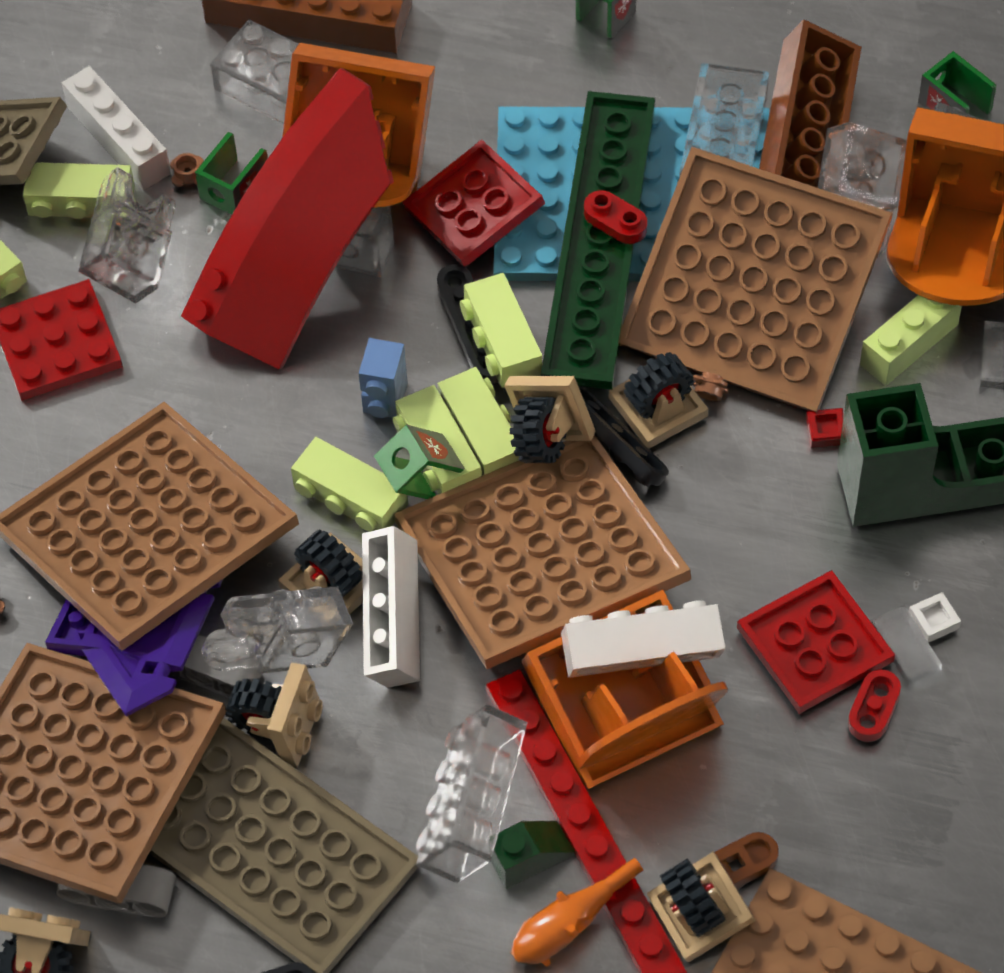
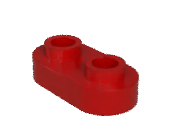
[584,190,648,244]
[848,669,901,742]

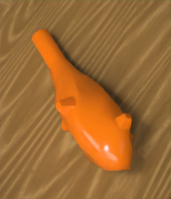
[510,858,644,967]

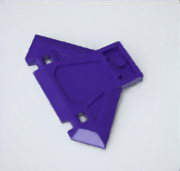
[45,578,224,716]

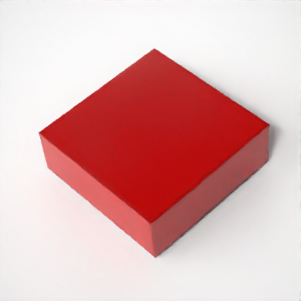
[806,408,844,448]

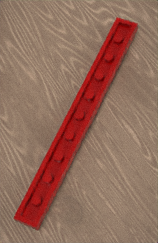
[486,669,687,973]

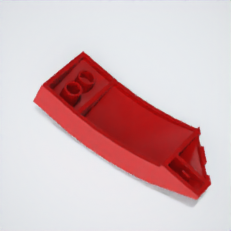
[181,68,394,369]

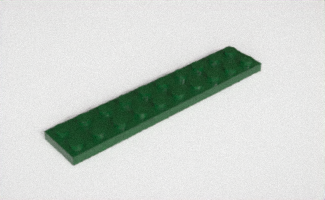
[541,91,656,390]

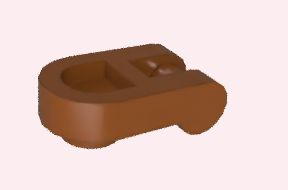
[714,832,779,890]

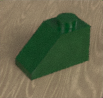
[487,821,575,889]

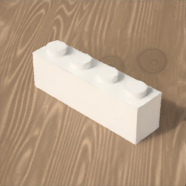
[61,66,171,191]
[362,526,420,688]
[561,600,726,678]

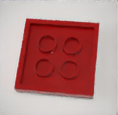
[402,139,545,267]
[0,279,123,401]
[737,570,895,714]

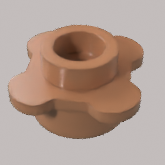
[170,153,204,187]
[693,372,729,401]

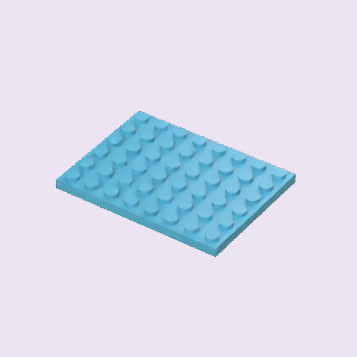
[493,107,769,282]

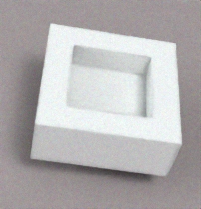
[908,592,961,643]

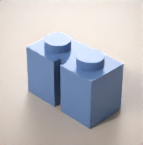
[359,338,408,418]

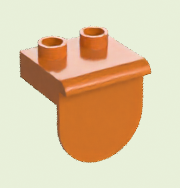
[282,43,436,208]
[887,107,1004,306]
[522,590,729,789]

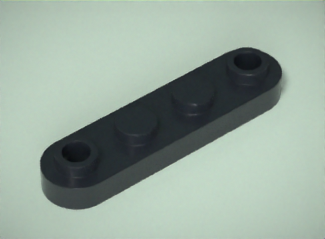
[437,264,499,383]
[578,386,669,487]

